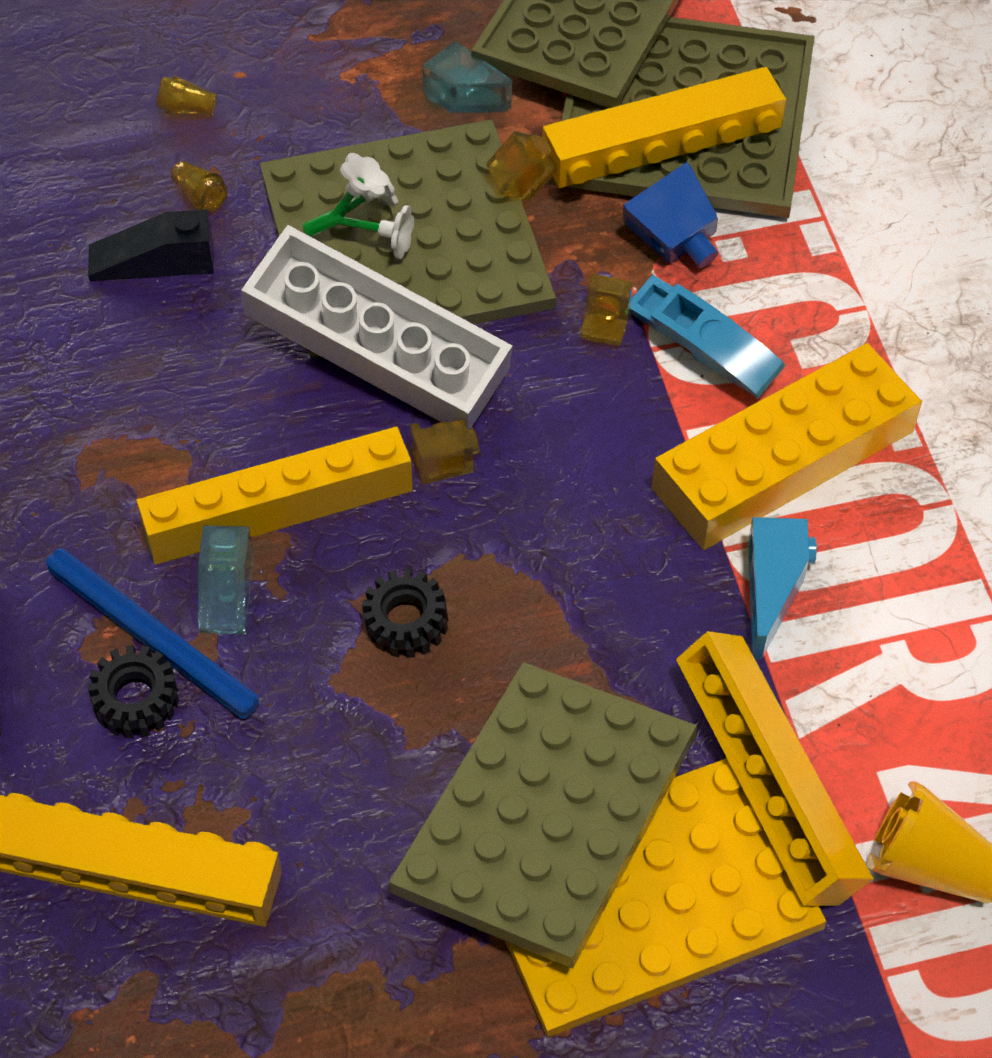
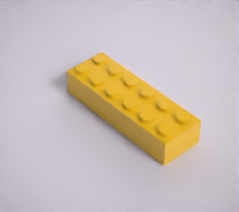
[651,343,922,551]

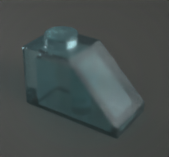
[422,41,512,113]
[198,525,254,634]

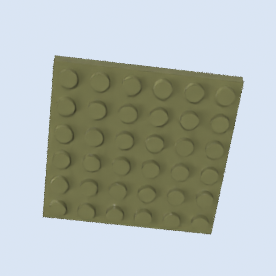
[549,17,815,218]
[260,119,556,358]

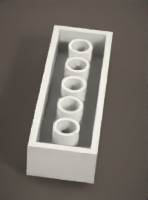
[241,225,512,435]

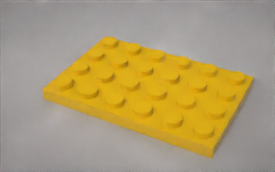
[505,758,827,1038]

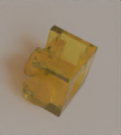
[410,419,479,484]

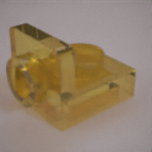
[581,274,633,346]

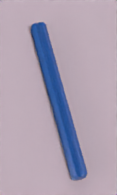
[46,548,259,719]

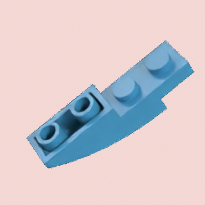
[626,274,785,398]

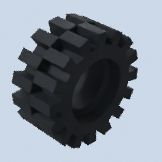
[362,569,449,658]
[88,645,179,738]

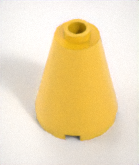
[868,781,992,904]

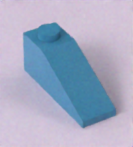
[748,517,817,659]

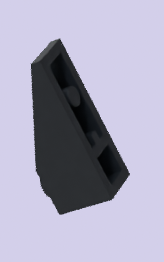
[88,209,214,282]

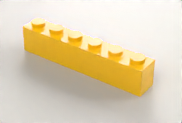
[542,66,786,188]
[136,426,413,565]
[676,631,874,906]
[0,793,282,927]

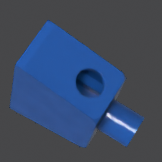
[623,162,719,268]

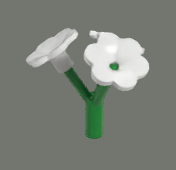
[303,153,414,259]

